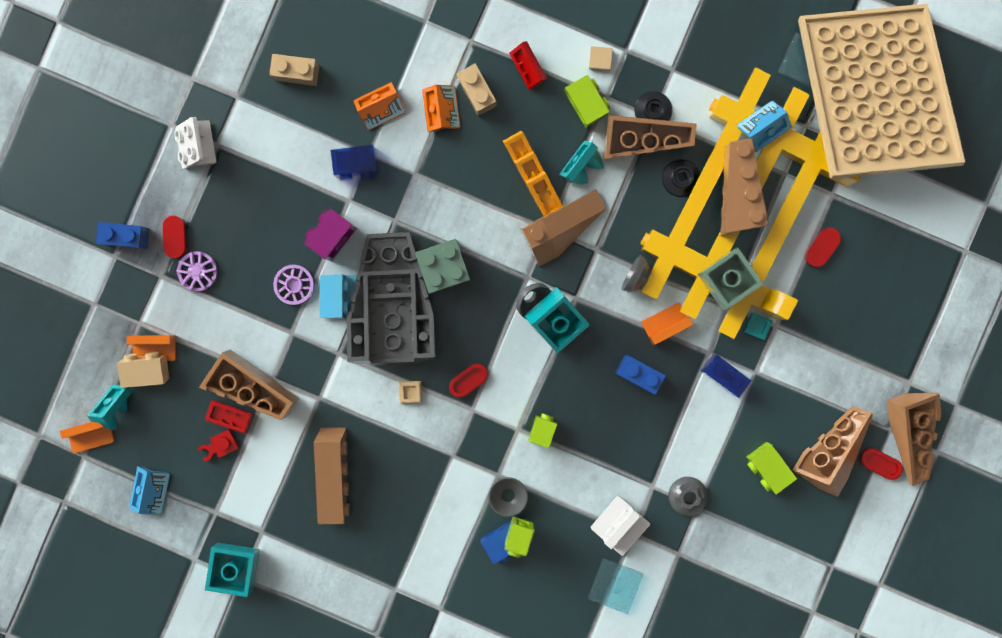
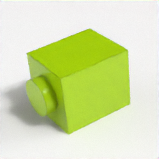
[528,413,557,448]

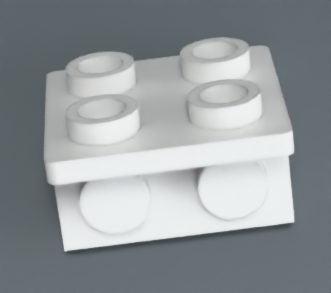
[174,117,216,169]
[591,496,650,556]

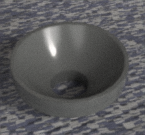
[621,255,652,293]
[516,283,552,319]
[488,477,528,517]
[668,477,708,516]

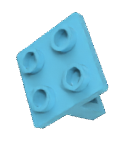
[320,274,357,318]

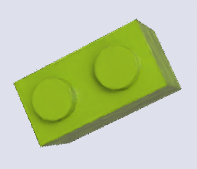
[564,74,610,128]
[746,442,797,494]
[505,517,534,557]

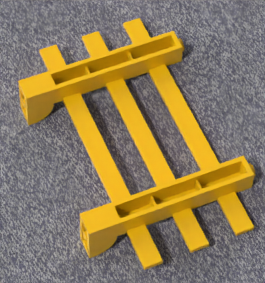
[640,67,861,339]

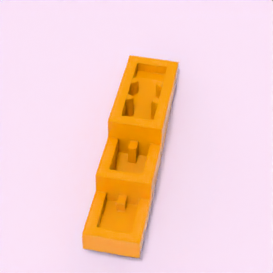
[503,131,563,216]

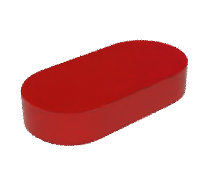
[163,216,187,259]
[805,228,841,267]
[449,363,488,398]
[860,448,903,480]

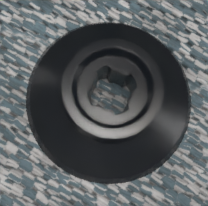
[634,91,673,121]
[662,159,700,197]

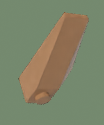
[520,189,606,267]
[887,393,941,486]
[793,406,873,497]

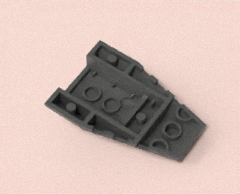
[347,232,435,365]

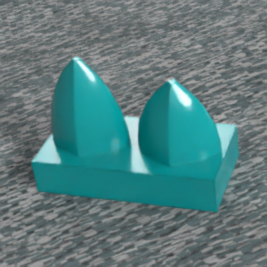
[559,141,604,184]
[87,385,132,430]

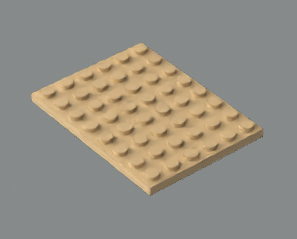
[798,4,965,179]

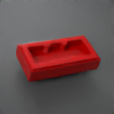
[509,41,547,90]
[205,400,254,434]

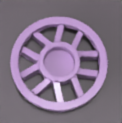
[176,251,218,291]
[273,265,314,305]

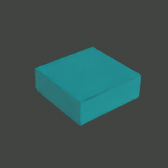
[743,313,772,341]

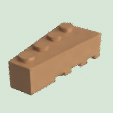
[603,115,697,159]
[720,138,769,235]
[199,349,300,420]
[314,428,350,524]

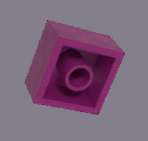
[304,209,357,262]

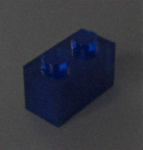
[330,145,379,181]
[700,354,752,398]

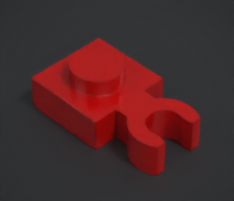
[198,429,240,461]

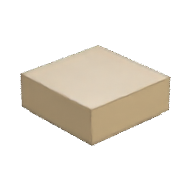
[589,46,613,71]
[399,381,422,403]

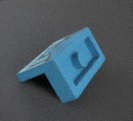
[737,101,792,152]
[129,466,170,515]

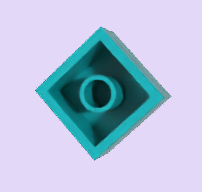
[524,287,590,354]
[205,542,260,597]

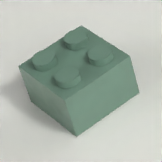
[415,239,471,294]
[697,248,763,310]

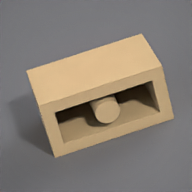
[269,54,319,86]
[456,63,497,116]
[117,352,170,388]

